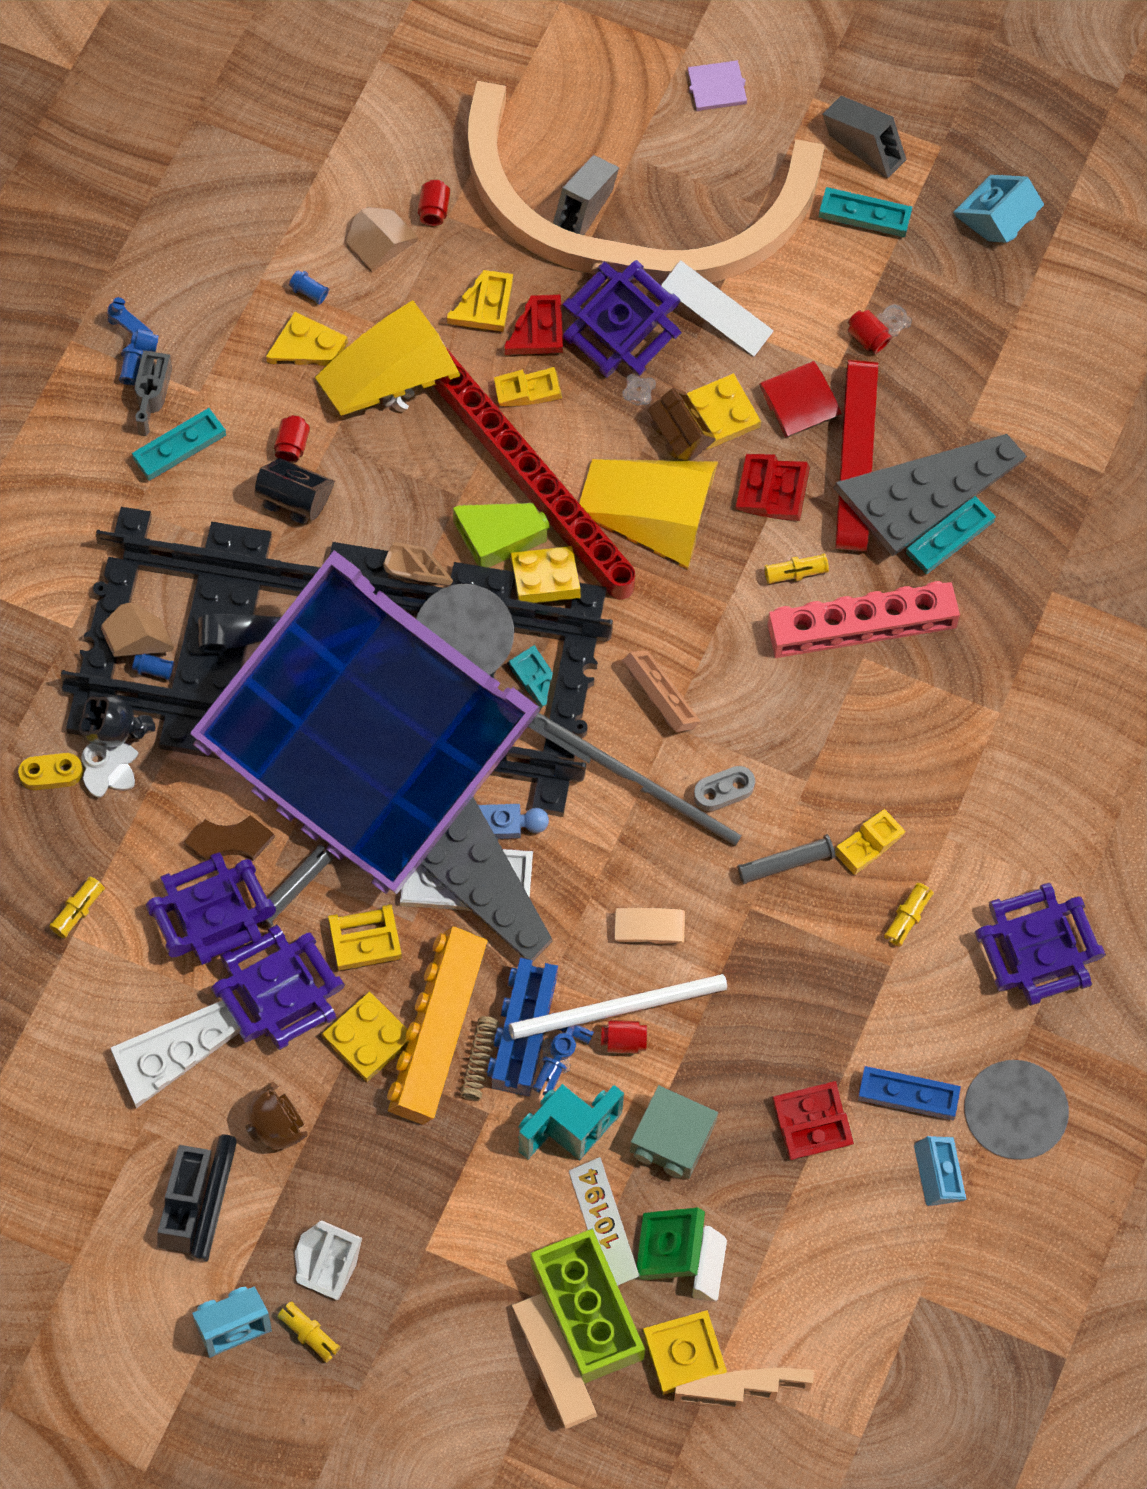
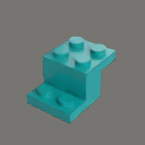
[518,1084,624,1161]

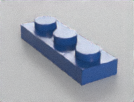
[858,1066,961,1121]

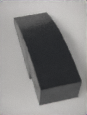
[157,1145,211,1253]

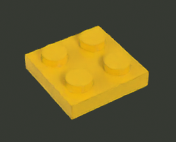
[687,373,761,450]
[511,546,581,603]
[322,991,409,1082]
[643,1310,727,1395]

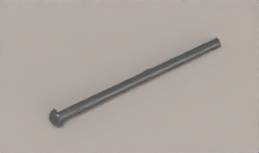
[528,706,742,846]

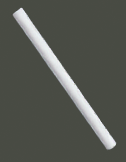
[509,974,727,1040]

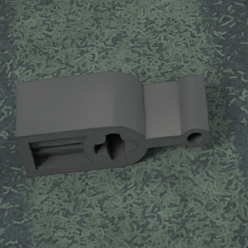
[135,350,172,436]

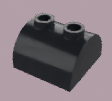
[255,458,335,523]

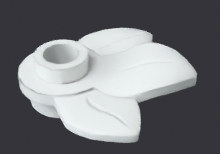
[81,743,138,798]

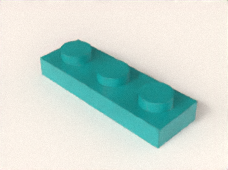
[819,187,913,237]
[132,408,226,481]
[906,496,996,575]

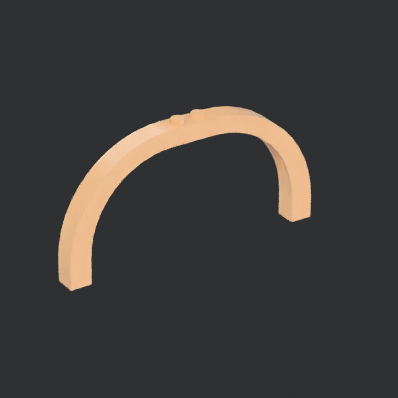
[468,81,825,285]

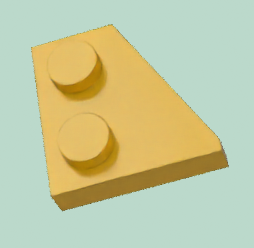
[447,270,513,332]
[266,312,348,366]

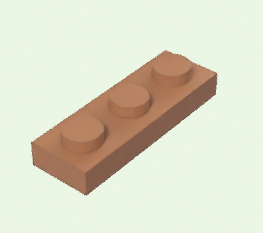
[623,650,701,732]

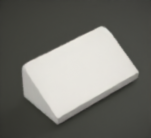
[692,1225,727,1302]

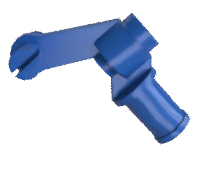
[107,297,159,385]
[532,1013,594,1096]

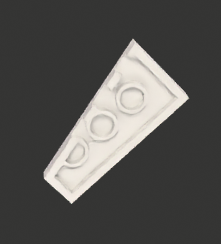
[110,1001,241,1109]

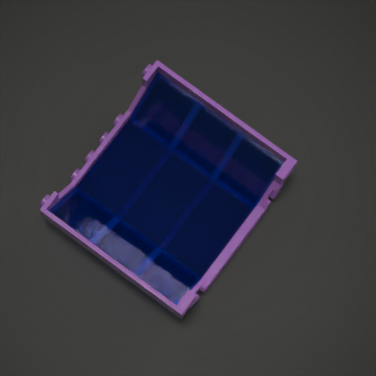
[190,550,540,894]

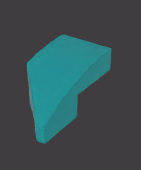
[507,645,553,708]

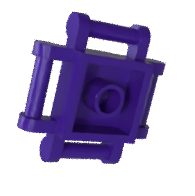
[562,260,682,378]
[146,852,276,965]
[974,882,1106,1006]
[211,925,345,1050]

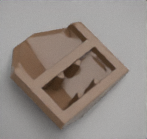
[347,207,418,273]
[383,542,453,585]
[101,603,174,657]

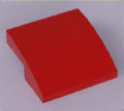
[759,361,842,438]
[736,454,810,521]
[771,1081,854,1160]

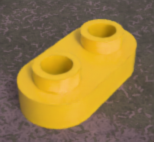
[18,753,83,790]

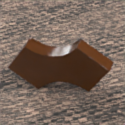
[184,815,275,861]

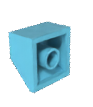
[953,175,1044,243]
[192,1286,272,1358]

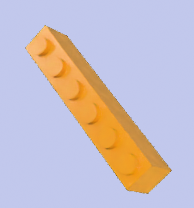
[387,926,488,1125]

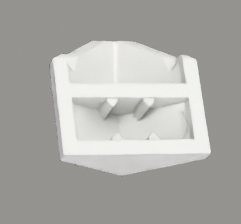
[295,1221,362,1300]

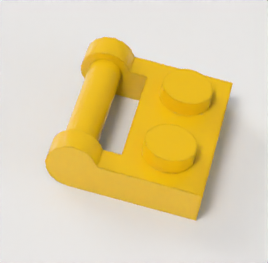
[328,904,402,971]

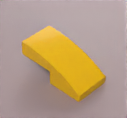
[494,367,562,406]
[834,809,906,875]

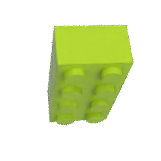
[530,1228,645,1384]

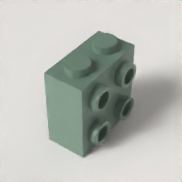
[630,1085,718,1179]

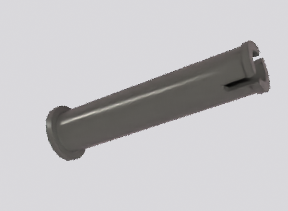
[737,834,835,884]
[261,845,334,928]

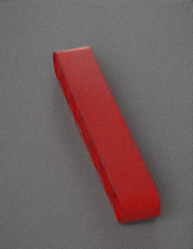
[835,360,878,551]

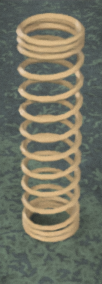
[460,1016,499,1101]

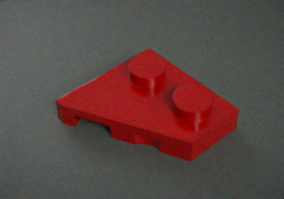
[504,294,563,355]

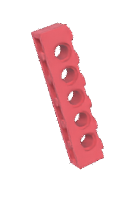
[767,581,960,658]

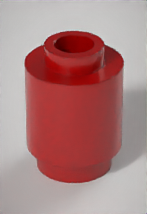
[418,180,451,226]
[848,310,892,354]
[274,415,310,463]
[601,1020,647,1054]

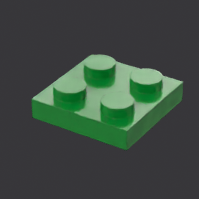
[636,1207,705,1280]

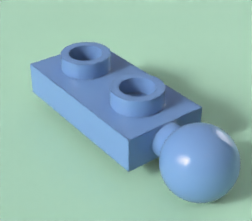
[478,804,549,839]

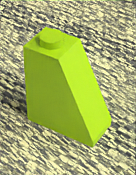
[453,503,550,567]

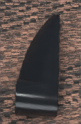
[198,614,281,654]

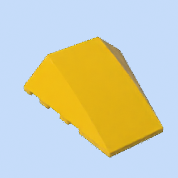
[315,300,460,416]
[579,459,718,570]

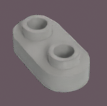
[694,766,755,811]

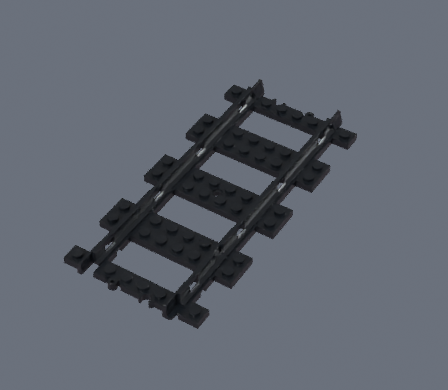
[60,506,613,817]

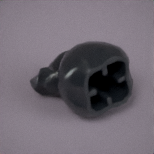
[79,695,156,747]

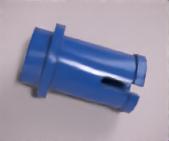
[289,270,329,305]
[132,654,174,680]

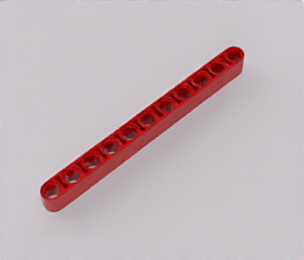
[433,347,636,600]

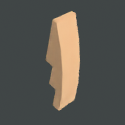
[512,1293,597,1429]
[674,1368,814,1410]

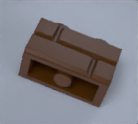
[648,388,716,461]

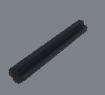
[191,1134,237,1262]

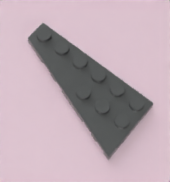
[833,434,1027,556]
[391,769,553,961]

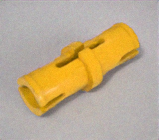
[764,553,829,585]
[49,876,105,938]
[884,883,934,947]
[278,1301,341,1363]

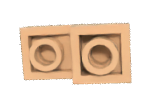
[615,908,685,944]

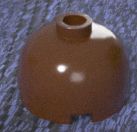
[245,1082,308,1149]

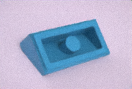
[914,1136,967,1206]

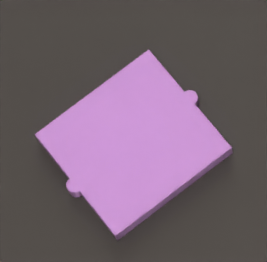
[688,60,747,111]

